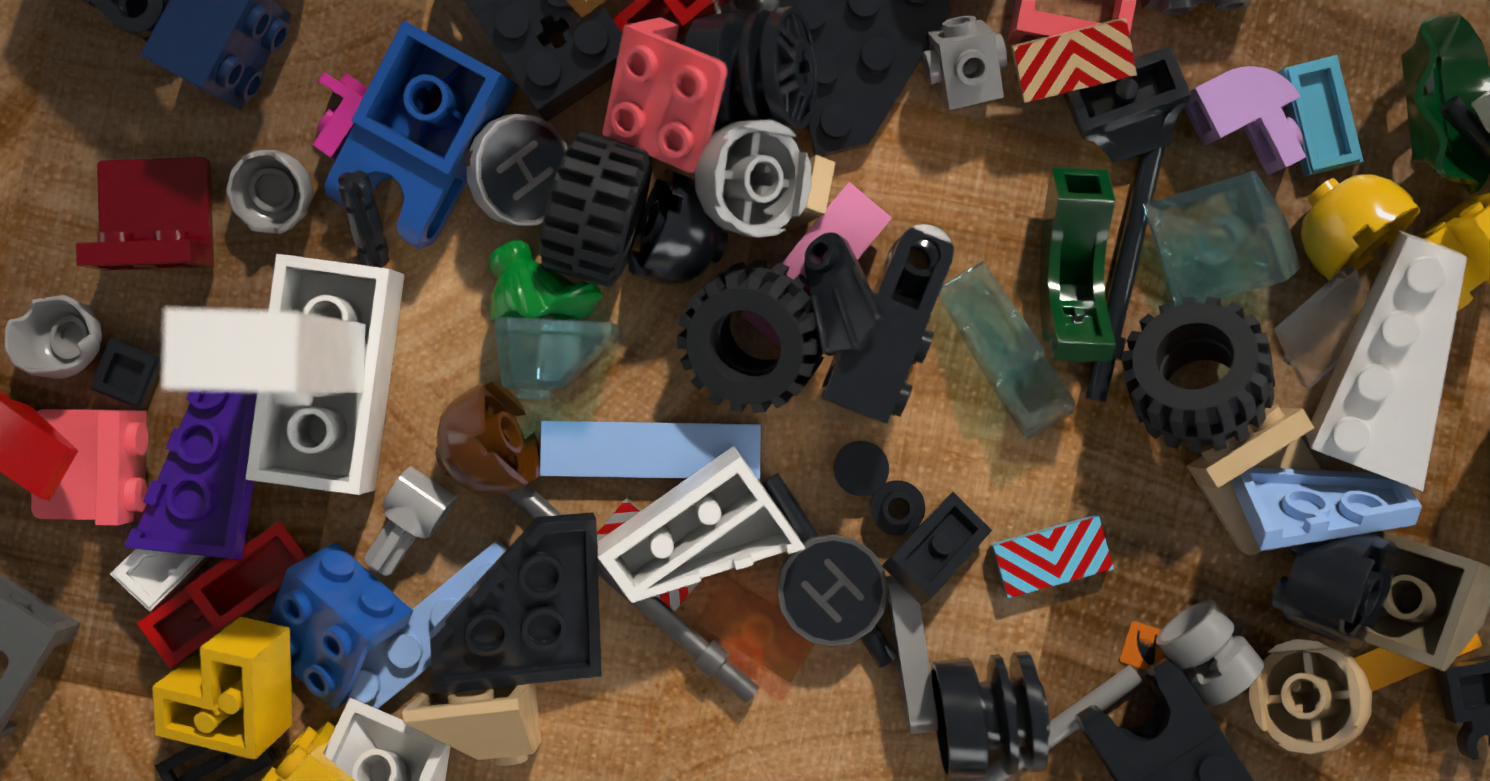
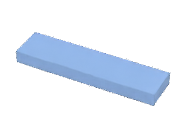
[540,421,761,479]

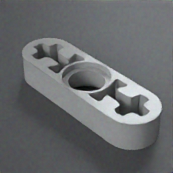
[886,575,938,735]

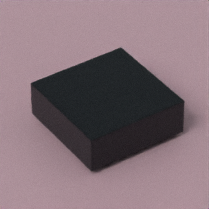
[89,338,163,409]

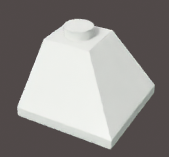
[323,698,451,781]

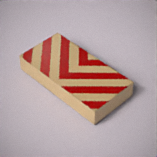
[1011,18,1137,103]

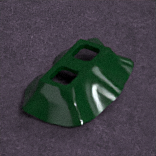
[1401,12,1490,195]

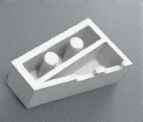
[598,446,806,603]

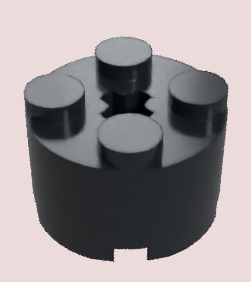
[1272,533,1397,649]

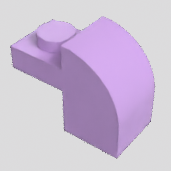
[1184,66,1306,175]

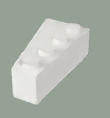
[1305,230,1467,491]

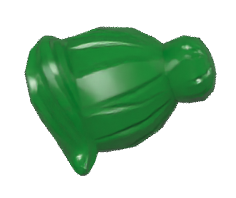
[488,240,604,325]

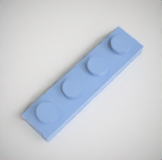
[344,539,507,709]

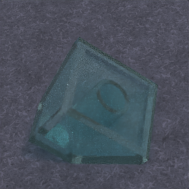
[1143,170,1301,307]
[495,317,622,400]

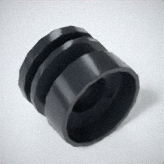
[685,6,818,135]
[931,651,1050,781]

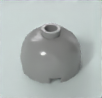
[694,120,812,237]

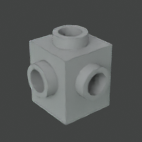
[922,16,1007,110]

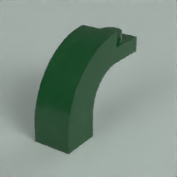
[1039,167,1116,362]

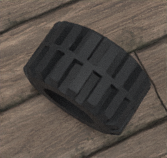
[540,131,652,287]
[677,260,824,413]
[1122,296,1275,453]

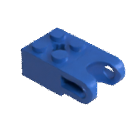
[324,20,519,249]

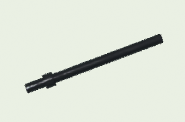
[1084,146,1166,402]

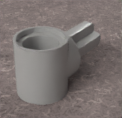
[364,466,457,576]

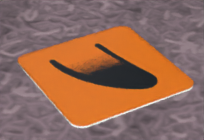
[1119,621,1166,670]

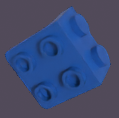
[267,542,413,708]

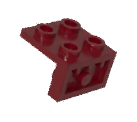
[76,157,214,271]

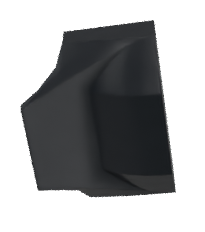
[1063,46,1191,163]

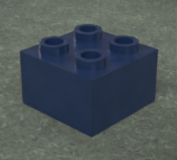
[140,0,292,110]

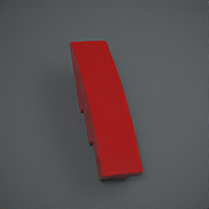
[0,389,79,501]

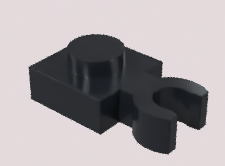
[1436,655,1490,760]

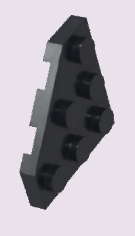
[778,0,951,157]
[430,512,602,694]

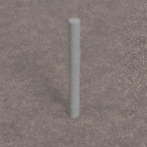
[966,665,1143,781]

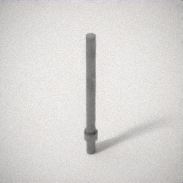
[505,484,759,703]

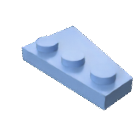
[1232,467,1422,551]

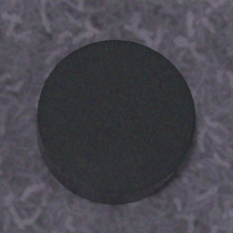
[833,441,889,496]

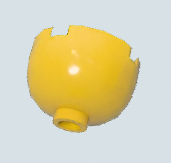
[1301,174,1421,283]

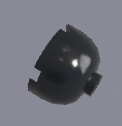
[628,169,728,285]

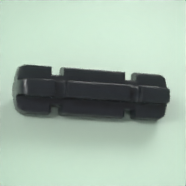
[338,170,390,267]

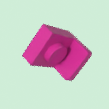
[313,72,368,160]

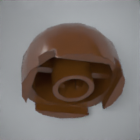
[435,381,540,496]

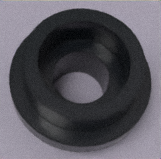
[870,480,925,535]

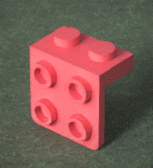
[602,17,727,173]
[31,409,149,525]

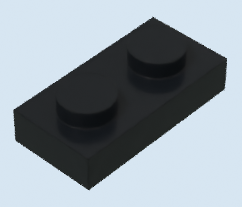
[882,492,992,606]

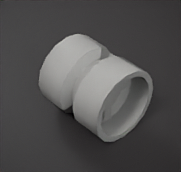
[1156,599,1264,706]

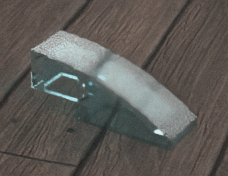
[939,261,1075,441]

